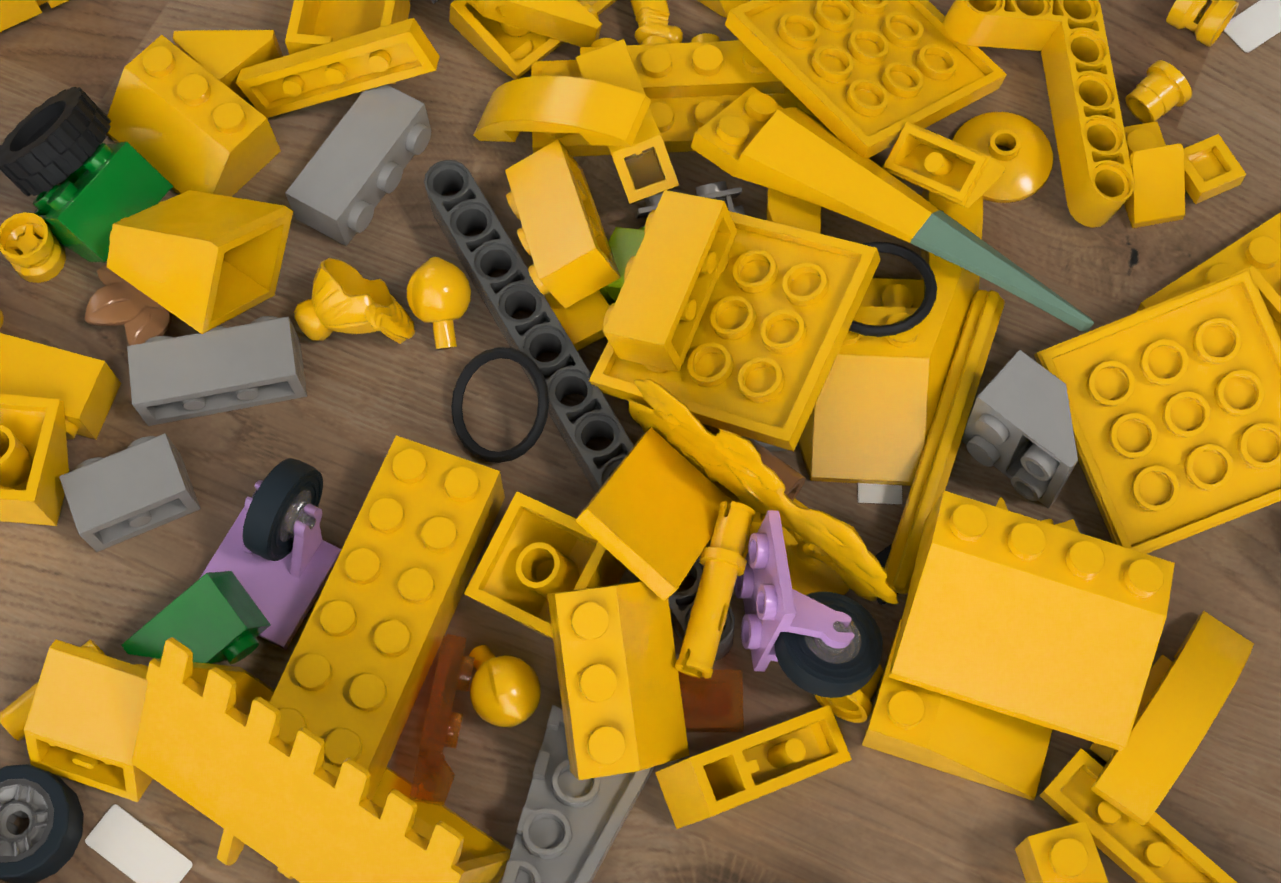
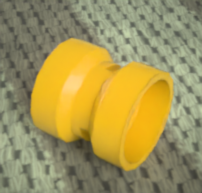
[1166,0,1239,47]
[0,212,66,283]

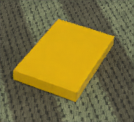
[575,427,732,601]

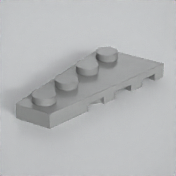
[502,705,655,883]

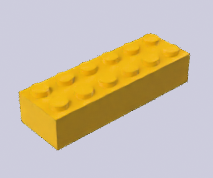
[269,435,505,801]

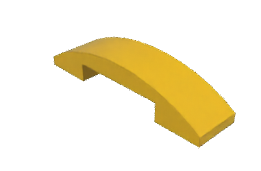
[473,76,651,147]
[1090,611,1254,826]

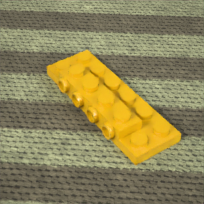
[531,33,827,157]

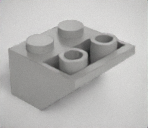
[961,350,1078,509]

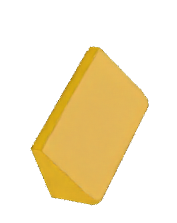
[882,122,1006,208]

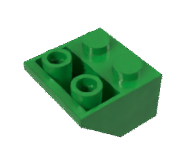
[32,142,173,263]

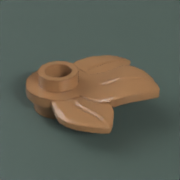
[85,263,172,346]

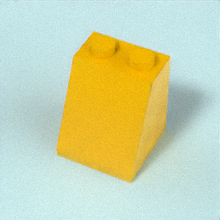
[106,190,293,334]

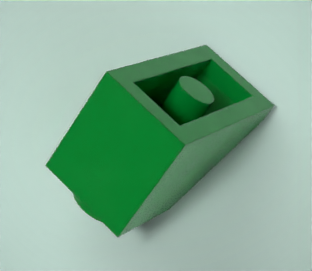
[121,571,271,665]

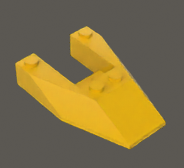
[766,188,983,486]

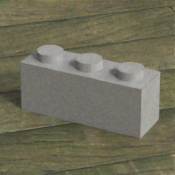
[285,84,432,246]
[127,316,307,426]

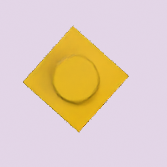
[1183,134,1246,204]

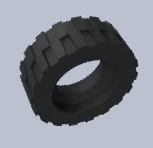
[0,87,111,196]

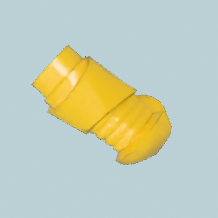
[630,0,683,45]

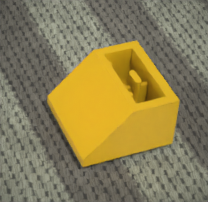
[24,639,153,802]

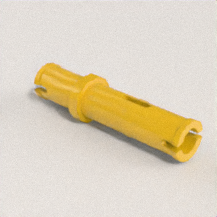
[675,501,756,679]

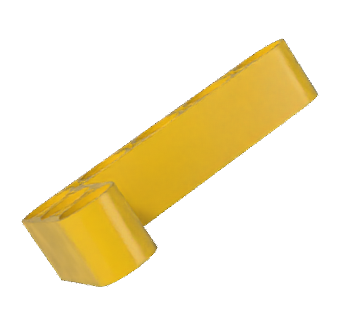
[944,0,1134,228]

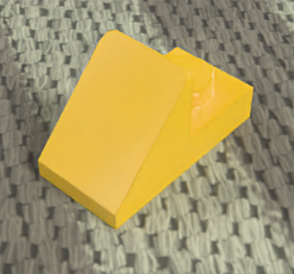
[1124,121,1185,229]

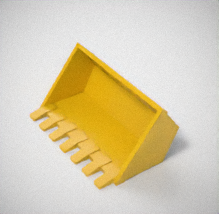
[131,637,511,883]

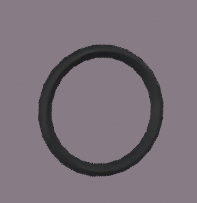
[849,241,937,337]
[451,347,549,463]

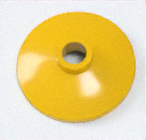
[953,112,1053,203]

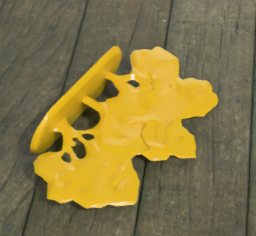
[628,379,899,604]

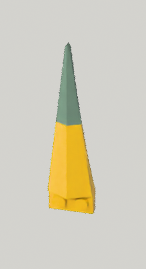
[690,86,1094,332]

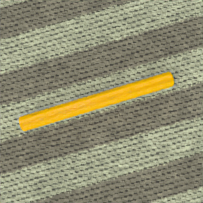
[884,289,1005,594]

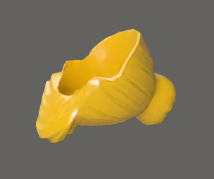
[294,258,415,344]

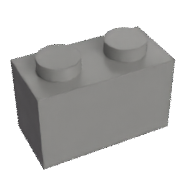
[59,433,201,552]

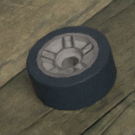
[0,764,84,883]

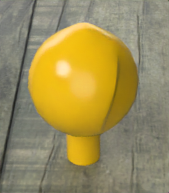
[407,257,471,349]
[469,645,541,727]

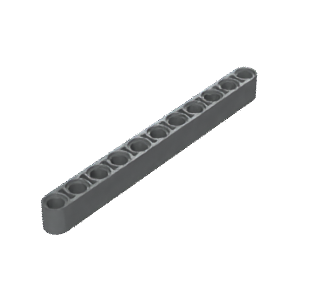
[424,160,735,661]

